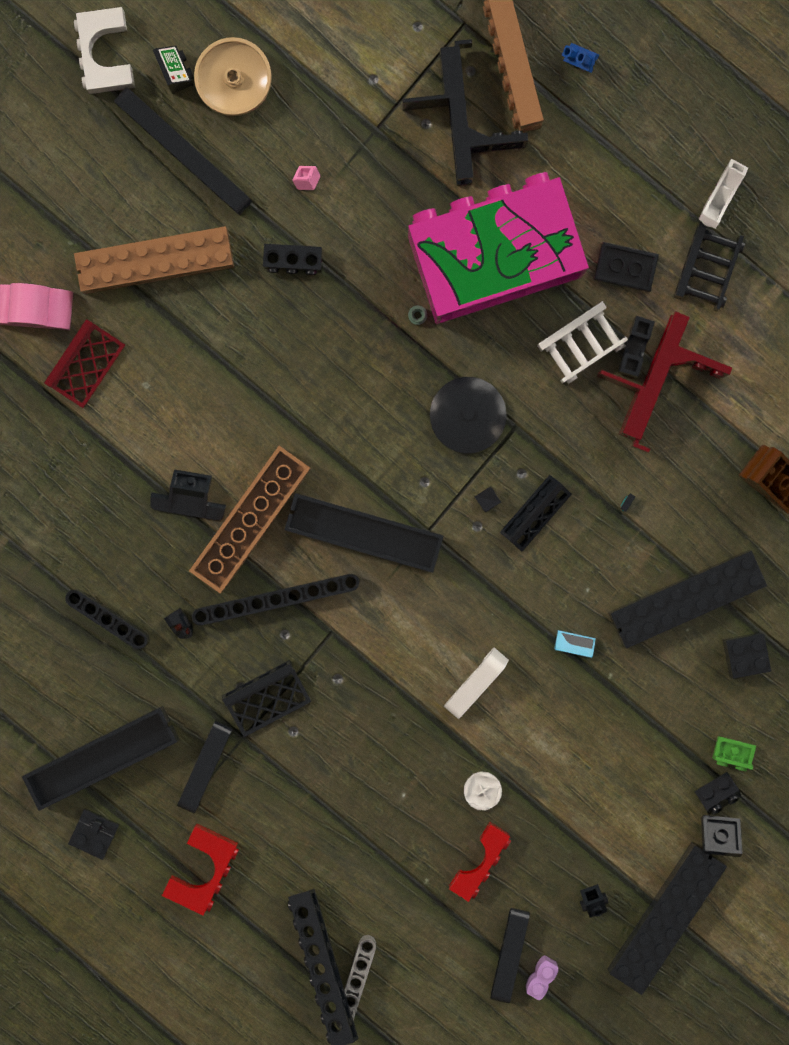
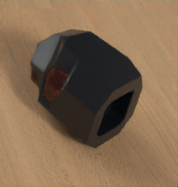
[164,608,193,639]

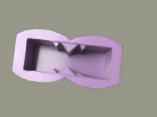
[526,955,558,1000]

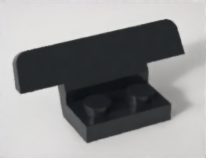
[150,469,226,521]

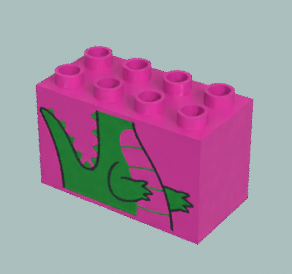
[408,172,589,324]

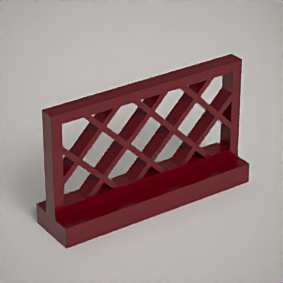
[44,319,125,408]

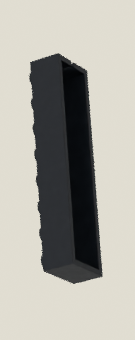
[285,493,444,573]
[608,550,767,649]
[22,706,180,811]
[607,842,727,995]

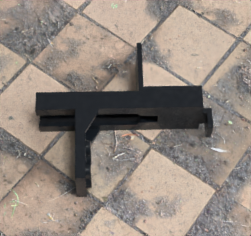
[402,39,528,186]

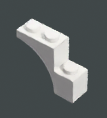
[699,159,748,229]

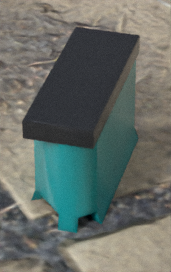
[620,493,636,512]

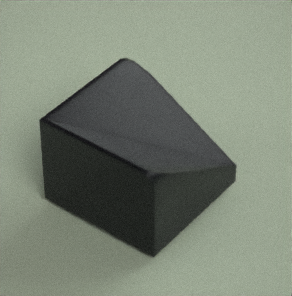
[475,486,501,513]

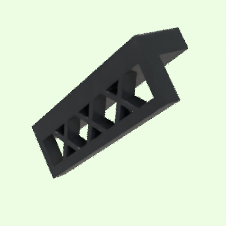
[499,475,572,552]

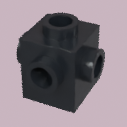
[580,884,609,918]

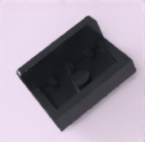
[694,772,741,815]

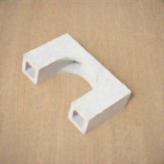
[74,7,135,94]

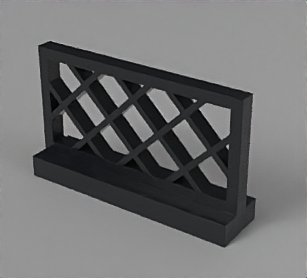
[222,660,312,737]

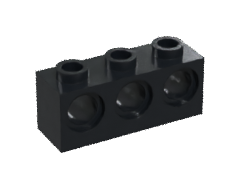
[263,244,323,275]

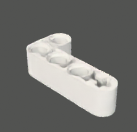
[444,648,509,719]

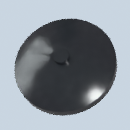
[430,377,506,454]

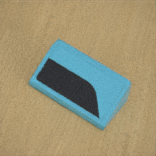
[554,630,596,658]

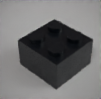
[722,632,771,679]

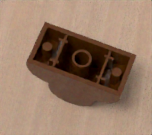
[738,444,789,514]

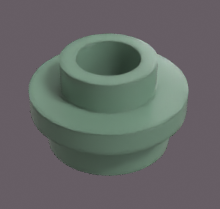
[408,305,427,325]

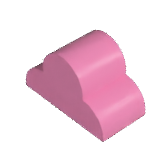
[0,283,73,330]

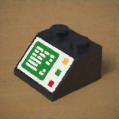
[153,46,194,94]

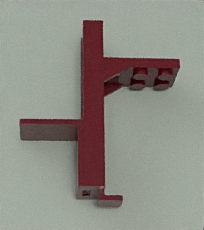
[597,311,732,453]

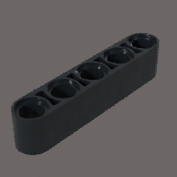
[65,589,150,649]
[177,720,233,814]
[490,908,530,1003]

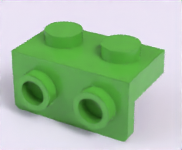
[712,736,756,771]

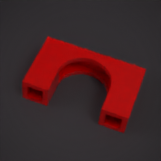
[162,824,239,915]

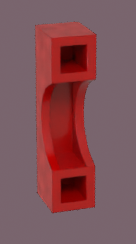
[449,822,511,902]

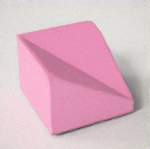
[293,166,320,190]

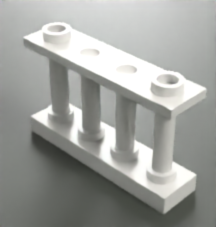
[537,301,628,384]

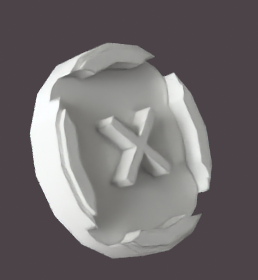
[464,772,502,810]

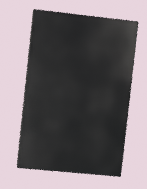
[594,242,659,292]

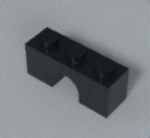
[617,316,655,379]

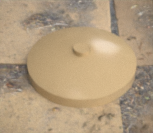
[194,37,272,116]

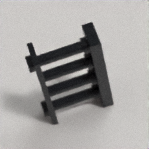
[673,222,745,311]

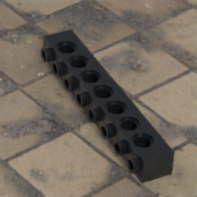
[288,888,359,1045]

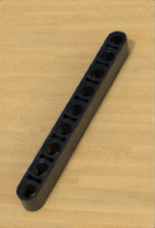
[114,87,253,216]
[192,574,360,625]

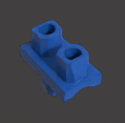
[562,43,599,73]

